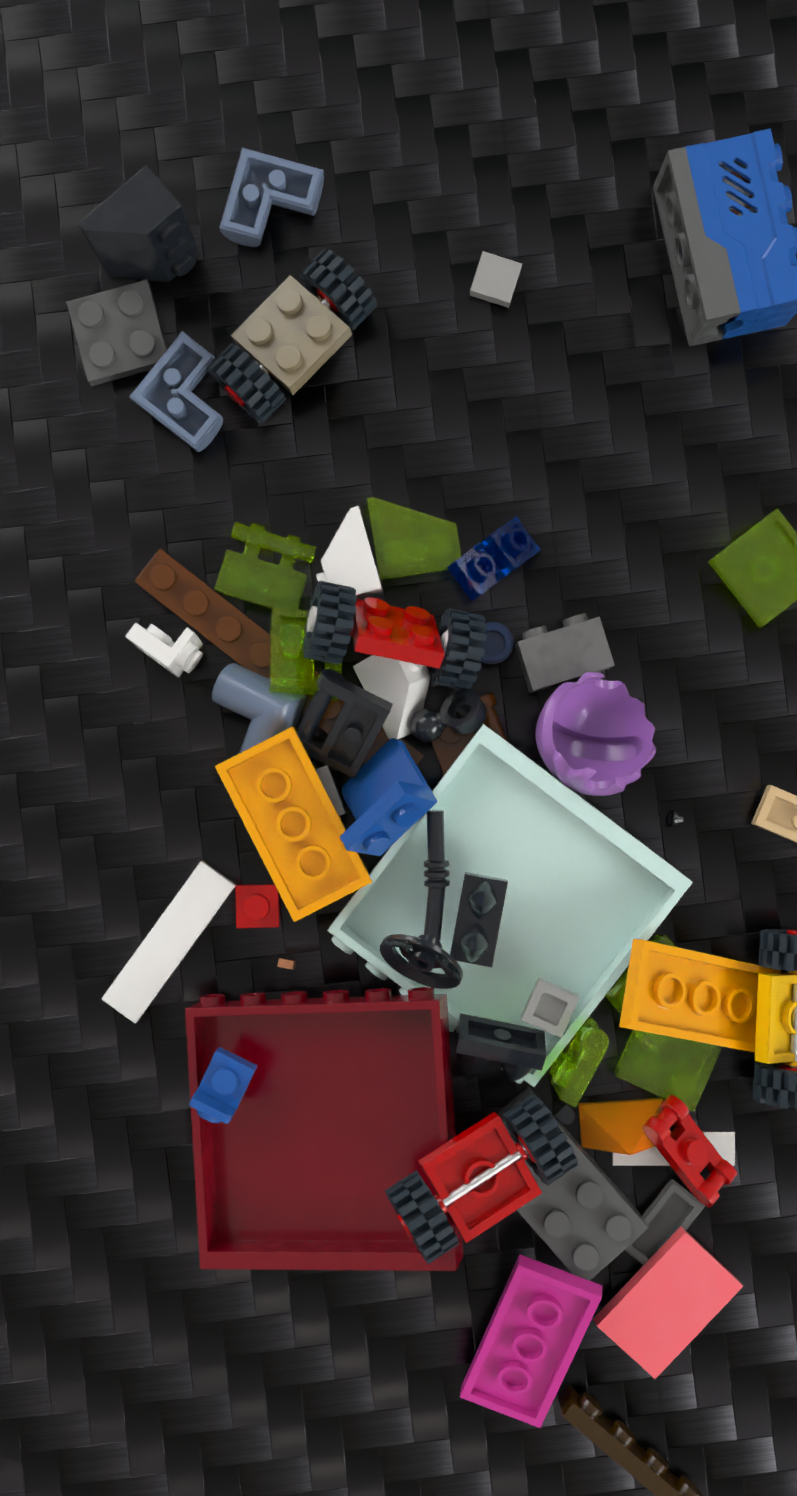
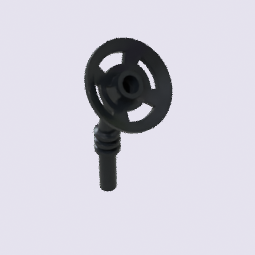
[380,810,463,989]

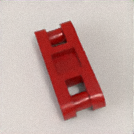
[642,1095,738,1207]

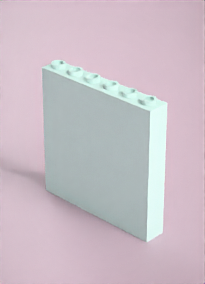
[327,724,693,1087]

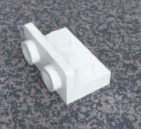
[125,622,203,678]

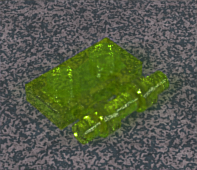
[214,522,316,616]

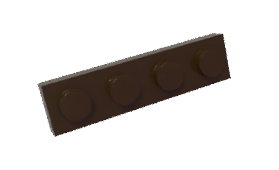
[558,1386,702,1496]

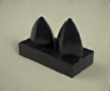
[450,872,508,967]
[455,1013,546,1082]

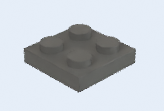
[66,280,167,386]

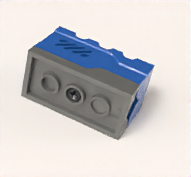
[653,128,797,347]

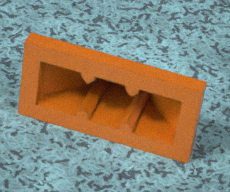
[578,1098,663,1155]

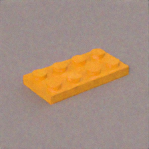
[215,726,372,922]
[619,939,781,1053]

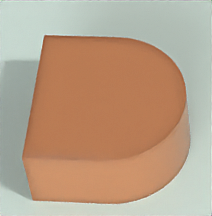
[277,958,296,970]

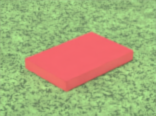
[593,1226,743,1379]

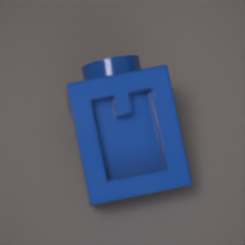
[189,1047,258,1124]

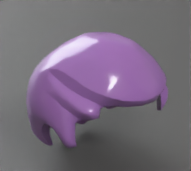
[535,672,656,796]

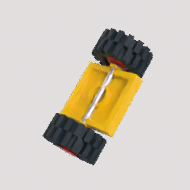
[753,929,797,1110]

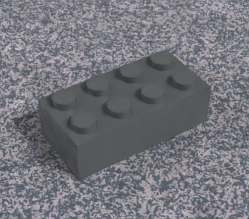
[497,1086,648,1281]

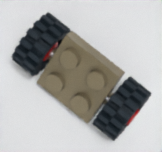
[207,248,378,424]

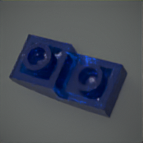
[447,516,541,601]

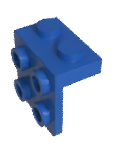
[340,738,438,856]

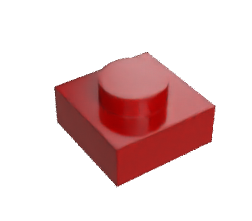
[235,884,280,929]

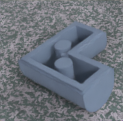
[219,148,324,247]
[129,331,223,452]
[212,663,307,753]

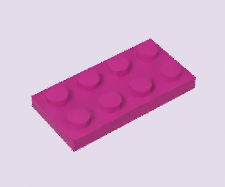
[460,1254,602,1428]

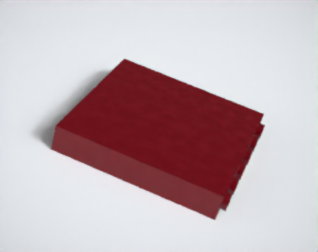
[185,987,463,1271]

